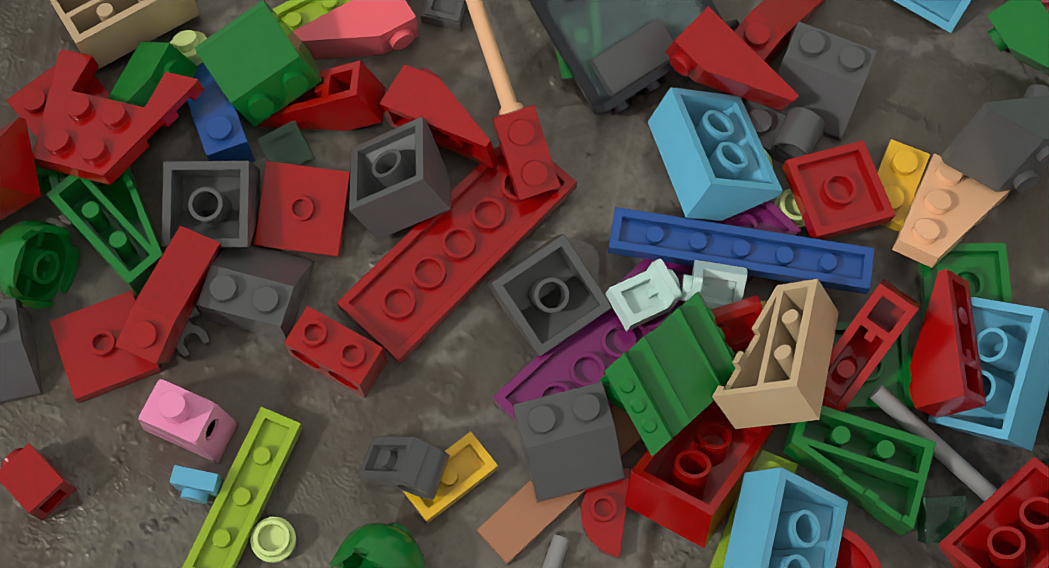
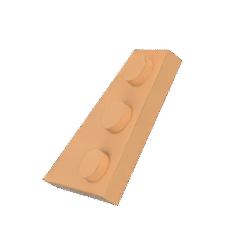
[892,153,1011,268]

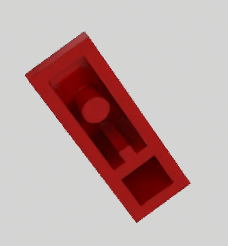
[734,0,825,66]
[665,6,799,111]
[255,60,386,131]
[379,64,498,168]
[115,226,222,364]
[909,269,986,418]
[822,279,921,412]

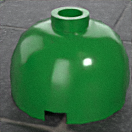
[0,220,79,309]
[330,523,425,568]

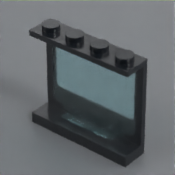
[528,0,740,116]

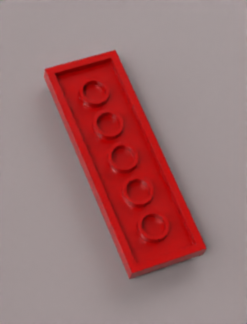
[337,144,577,365]

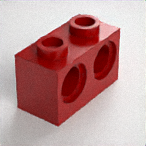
[284,306,387,398]

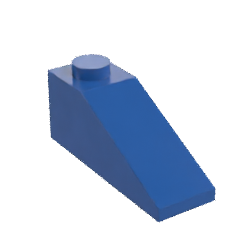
[188,62,255,163]

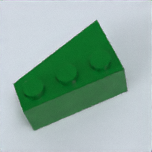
[46,166,165,296]
[783,405,936,536]

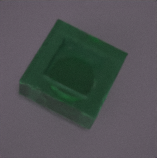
[257,120,316,166]
[917,495,967,544]

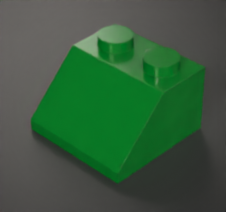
[195,0,323,127]

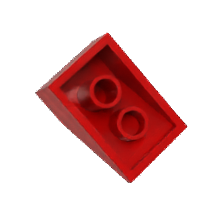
[625,400,774,548]

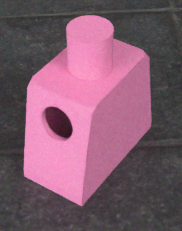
[138,379,239,464]

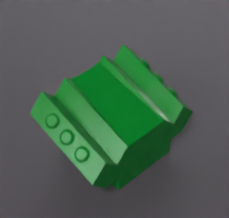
[598,291,736,456]

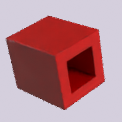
[0,443,76,521]

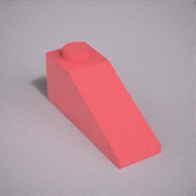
[293,0,419,60]

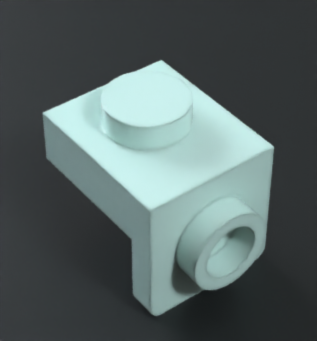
[605,259,682,332]
[679,260,747,309]

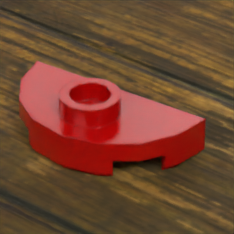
[580,468,631,559]

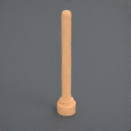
[465,0,523,115]

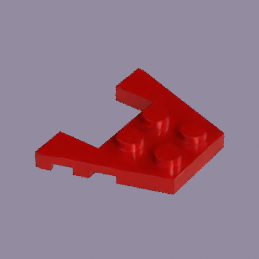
[33,49,204,185]

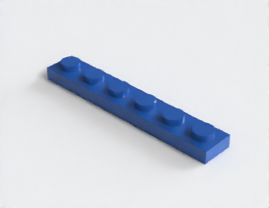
[608,207,874,294]

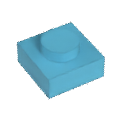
[169,465,224,504]

